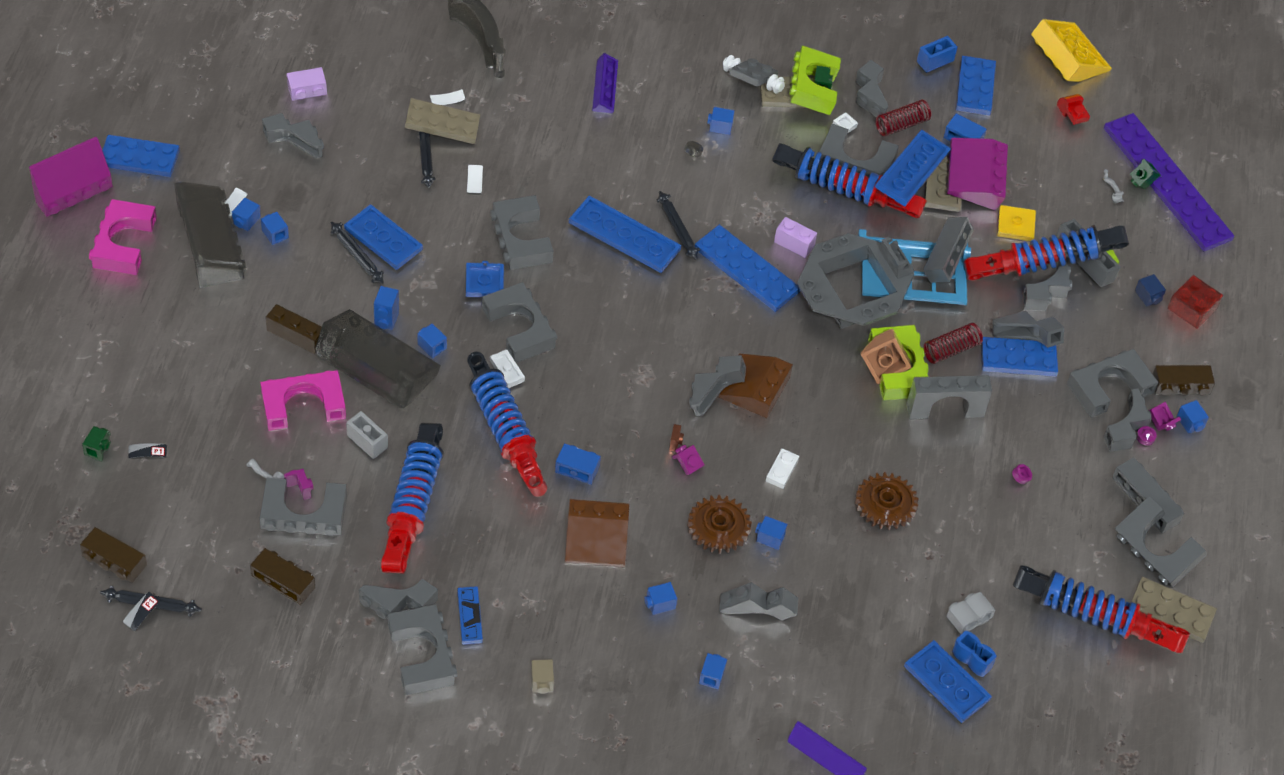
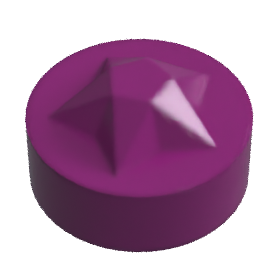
[1136,426,1157,446]
[1012,464,1032,484]

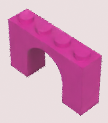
[89,199,157,275]
[260,370,346,431]

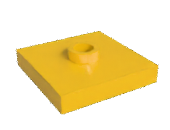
[997,205,1036,241]

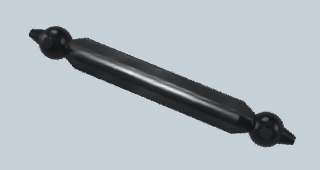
[419,131,436,188]
[656,191,700,260]
[330,221,384,284]
[100,586,202,617]

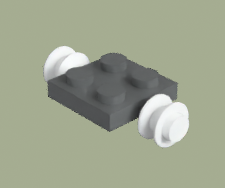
[723,55,785,94]

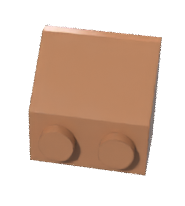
[861,328,912,384]

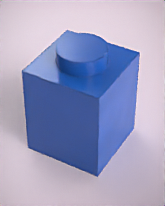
[707,107,735,135]
[232,197,261,231]
[261,212,289,245]
[417,324,447,359]
[1176,400,1209,434]
[755,516,788,550]
[644,582,677,615]
[699,653,727,690]

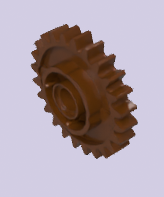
[855,472,919,530]
[687,495,752,554]

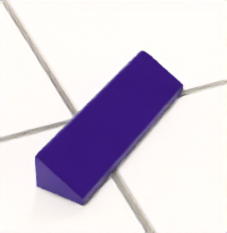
[592,53,618,113]
[788,721,867,775]

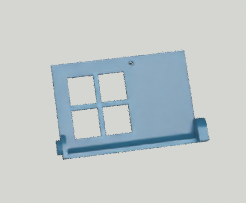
[858,229,971,305]

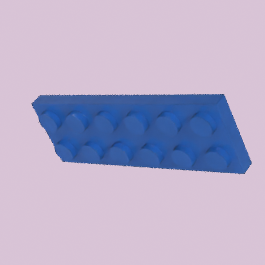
[875,129,951,207]
[569,196,681,273]
[694,224,800,312]

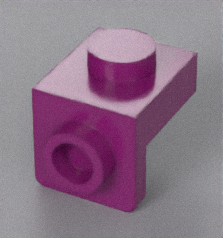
[1148,401,1181,431]
[671,444,705,475]
[284,469,314,500]

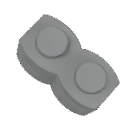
[947,592,995,634]

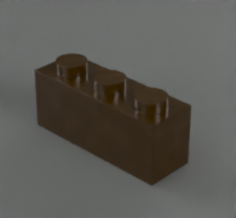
[266,304,325,354]
[1153,365,1215,395]
[80,527,147,583]
[250,548,315,605]

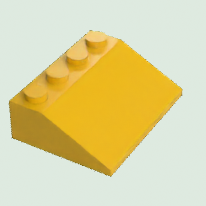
[1031,19,1112,82]

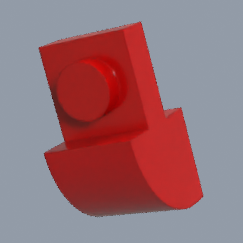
[1057,94,1090,125]

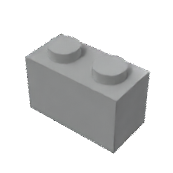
[346,411,388,459]

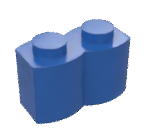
[952,631,997,677]

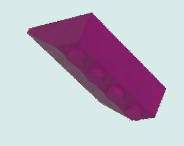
[29,137,113,217]
[947,138,1008,210]

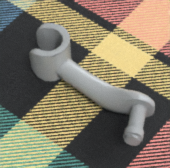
[1103,169,1124,203]
[247,459,284,479]

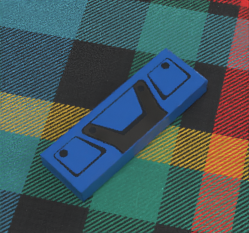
[457,586,483,645]

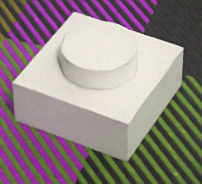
[833,113,858,133]

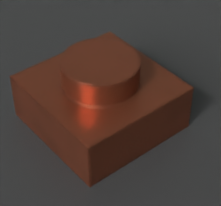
[669,424,684,452]

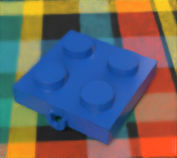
[466,261,504,297]

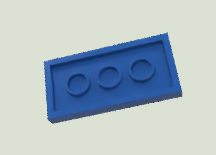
[956,55,996,116]
[102,135,180,177]
[344,204,423,270]
[981,337,1058,377]
[904,640,992,723]

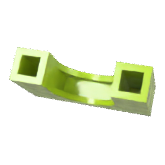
[789,45,841,115]
[868,325,928,400]

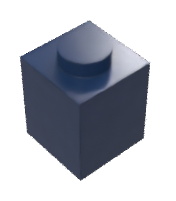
[1135,274,1166,307]

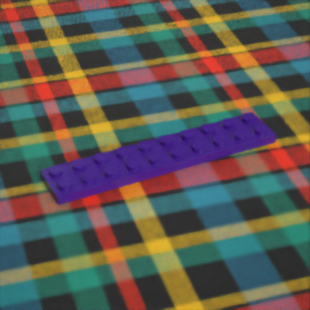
[1104,113,1234,252]

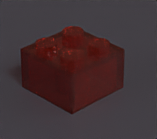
[1167,275,1223,329]

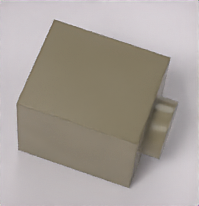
[531,659,554,694]

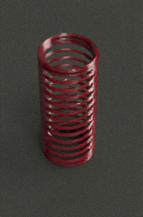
[876,99,932,137]
[923,322,983,364]

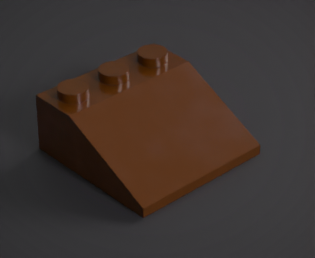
[717,353,793,418]
[565,499,629,567]

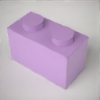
[287,67,327,101]
[774,217,817,258]

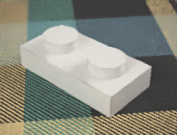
[490,349,525,388]
[766,449,799,489]

